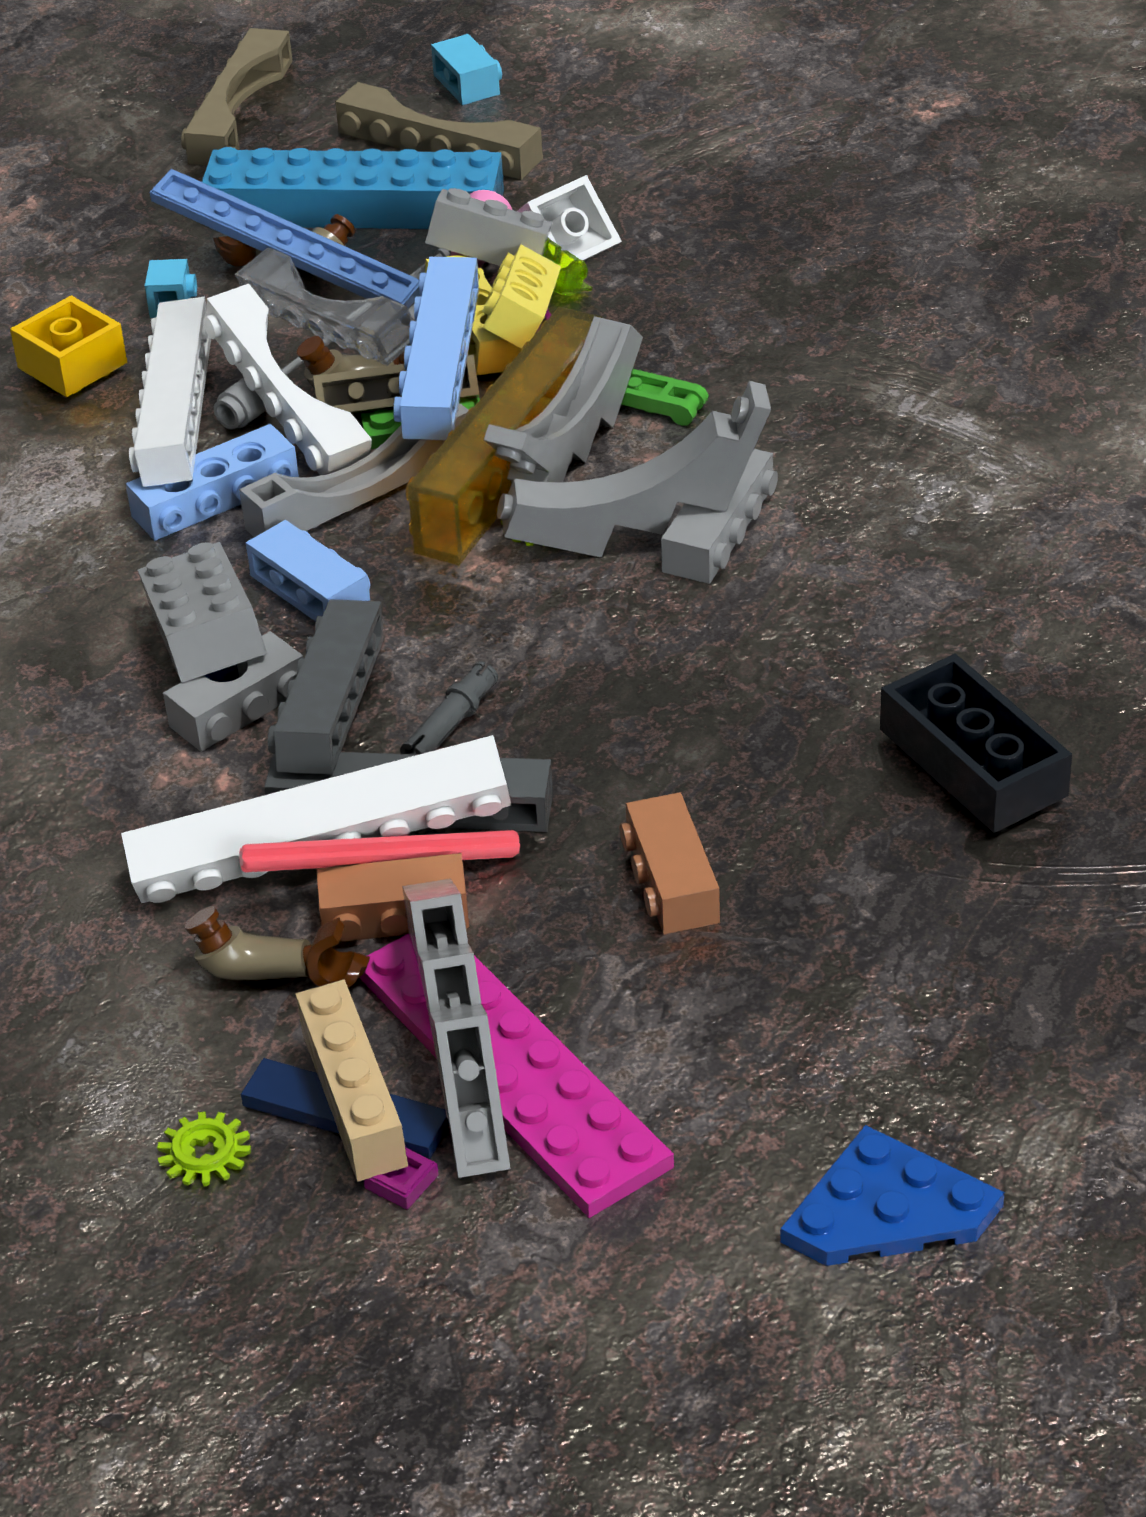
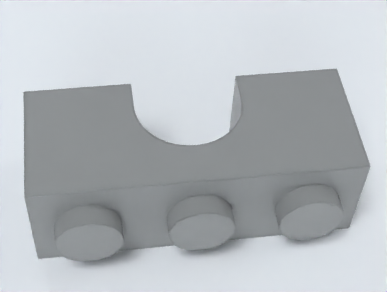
[163,631,304,752]

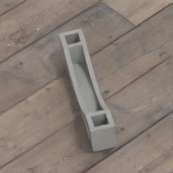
[239,403,474,537]

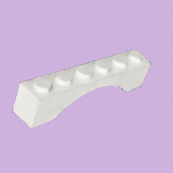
[203,283,372,476]

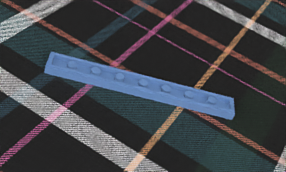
[150,169,420,315]

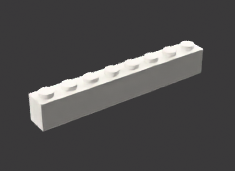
[129,296,211,487]
[121,735,511,903]

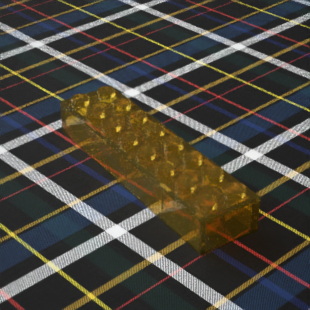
[406,307,602,565]

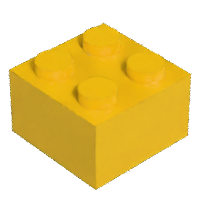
[10,295,127,397]

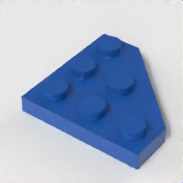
[780,1125,1004,1266]

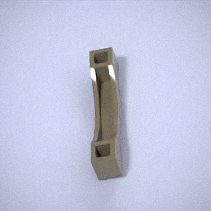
[181,28,293,166]
[335,82,543,180]

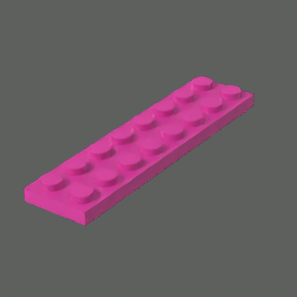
[359,933,674,1218]

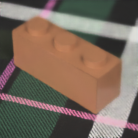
[619,792,720,934]
[317,853,469,942]

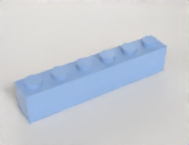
[394,257,479,440]

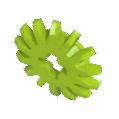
[157,1111,251,1186]

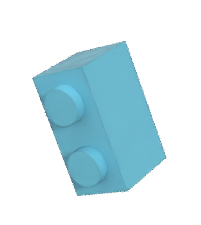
[431,34,502,105]

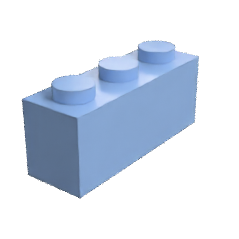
[246,520,371,621]

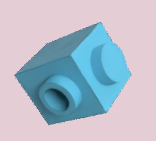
[144,259,197,318]

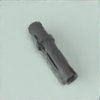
[400,661,498,755]

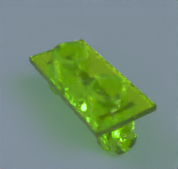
[543,238,593,296]

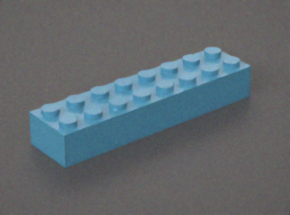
[202,147,504,229]

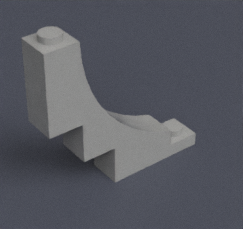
[497,381,771,557]
[402,878,511,1178]

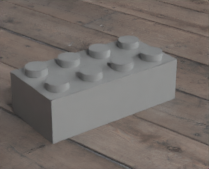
[137,542,267,683]

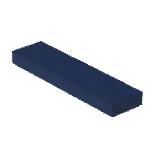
[241,1058,449,1159]

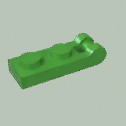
[621,369,709,426]

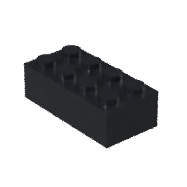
[880,653,1072,833]

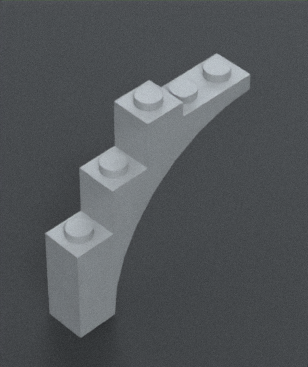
[484,316,643,482]

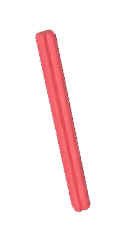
[239,830,520,872]

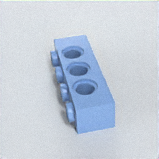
[125,424,299,541]

